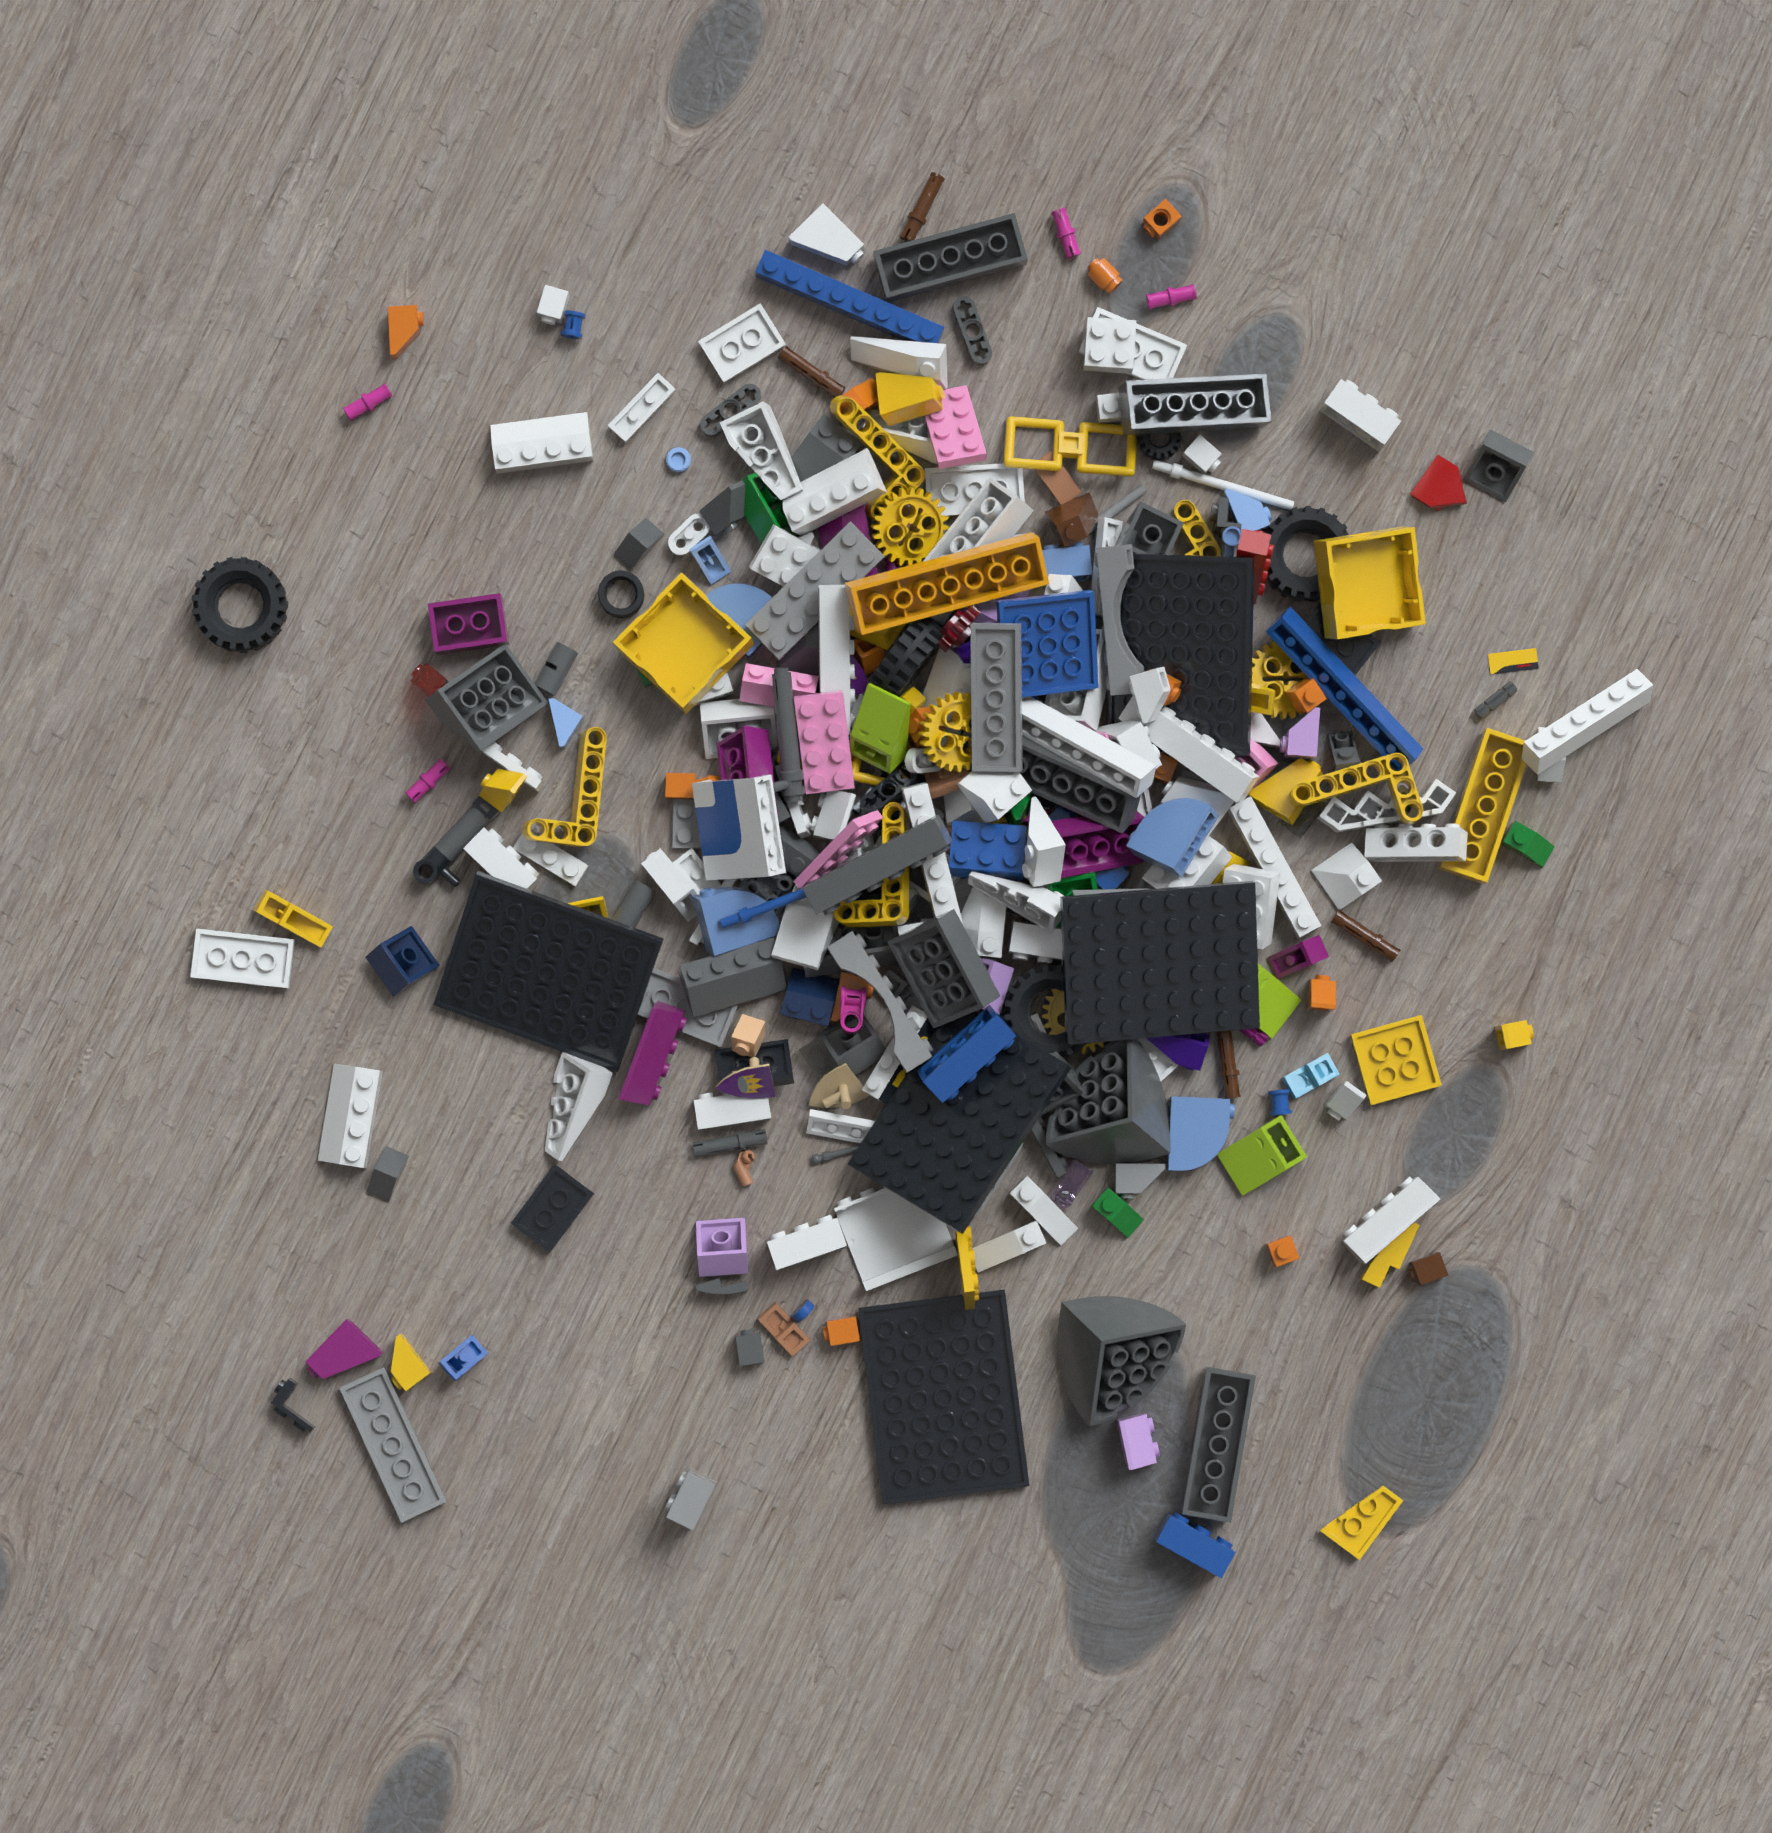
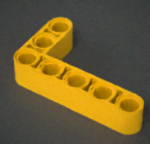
[830,395,925,521]
[1173,500,1221,556]
[522,727,607,847]
[1290,753,1423,825]
[833,802,910,927]

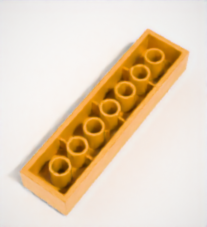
[844,532,1049,635]

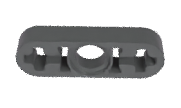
[953,296,992,365]
[700,384,761,437]

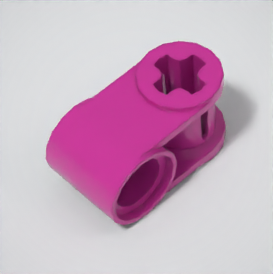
[840,986,866,1034]

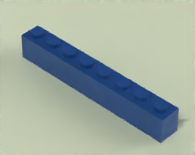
[755,250,944,344]
[1265,607,1423,771]

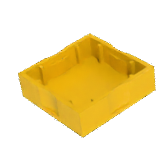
[1314,526,1426,639]
[613,572,754,714]

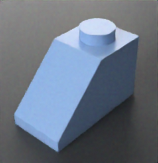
[1223,489,1272,532]

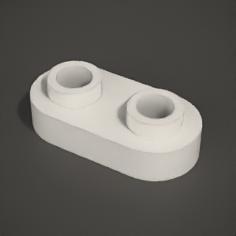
[668,514,710,556]
[905,747,942,773]

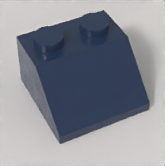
[365,926,440,997]
[780,968,840,1027]

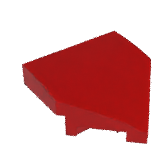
[1410,454,1467,511]

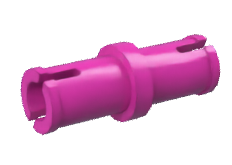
[1051,208,1081,259]
[1146,284,1197,310]
[343,383,393,421]
[405,758,451,804]

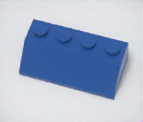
[917,1005,1016,1103]

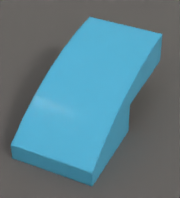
[1282,1053,1339,1100]

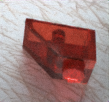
[410,662,449,697]

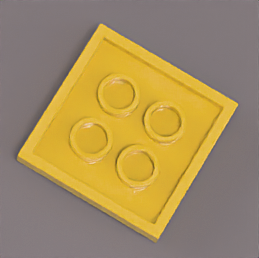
[1350,1015,1442,1105]
[955,1226,979,1310]

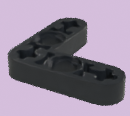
[860,759,918,815]

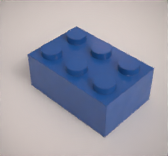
[949,821,1026,882]
[1153,1512,1236,1578]

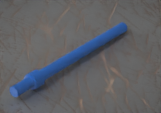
[720,889,807,928]

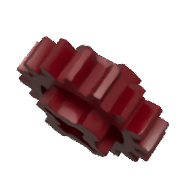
[937,605,981,653]

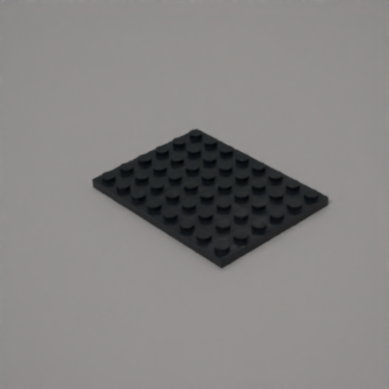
[1107,553,1254,756]
[433,871,664,1072]
[1060,881,1260,1045]
[847,1011,1072,1234]
[858,1289,1030,1505]

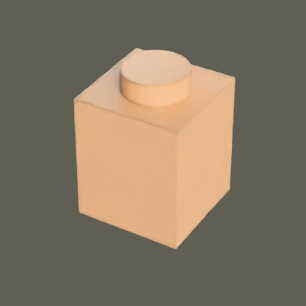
[731,1014,765,1057]

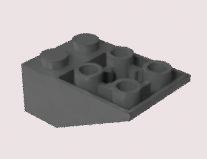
[738,825,821,917]

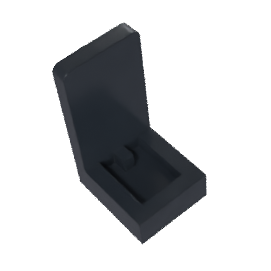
[271,1378,315,1433]

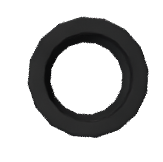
[598,570,645,618]

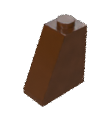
[1045,493,1098,547]

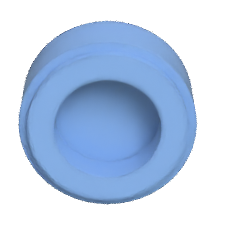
[666,447,691,473]

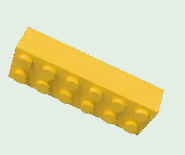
[1437,728,1527,884]

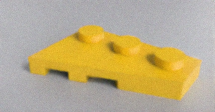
[1320,1485,1403,1560]

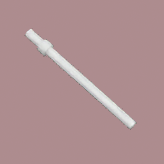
[1152,459,1294,510]

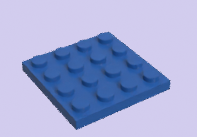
[996,590,1099,697]

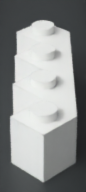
[1317,779,1456,832]

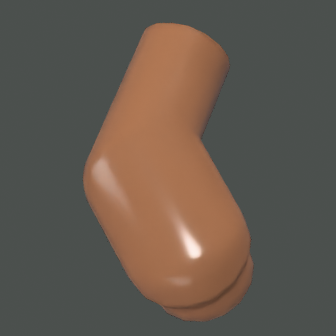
[733,1150,755,1187]

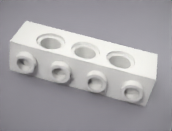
[1364,824,1468,862]

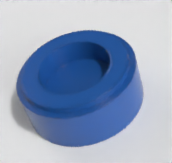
[791,1299,814,1323]

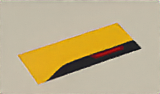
[1488,648,1539,674]

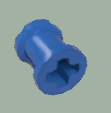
[561,310,586,339]
[1268,1089,1292,1116]

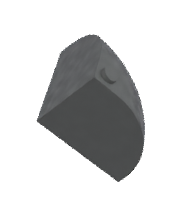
[1046,1039,1171,1164]
[1058,1296,1186,1426]

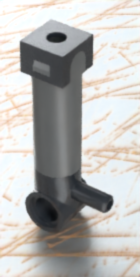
[413,796,501,887]

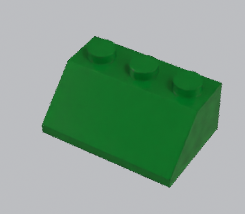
[741,473,800,544]

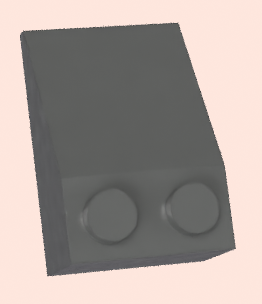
[791,414,863,482]

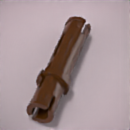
[899,172,945,242]
[778,346,846,398]
[1331,909,1401,963]
[1217,1030,1241,1099]

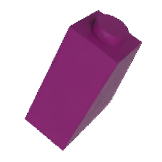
[305,1318,384,1379]

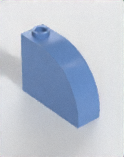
[706,584,772,658]
[1126,798,1219,878]
[692,887,780,956]
[1167,1096,1235,1171]

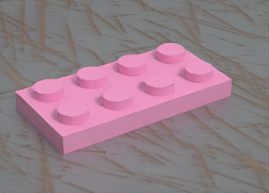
[924,385,987,469]
[793,690,855,794]
[794,810,884,889]

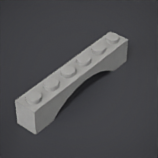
[1094,544,1144,695]
[827,931,933,1073]

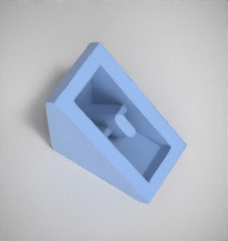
[689,536,731,584]
[549,698,584,749]

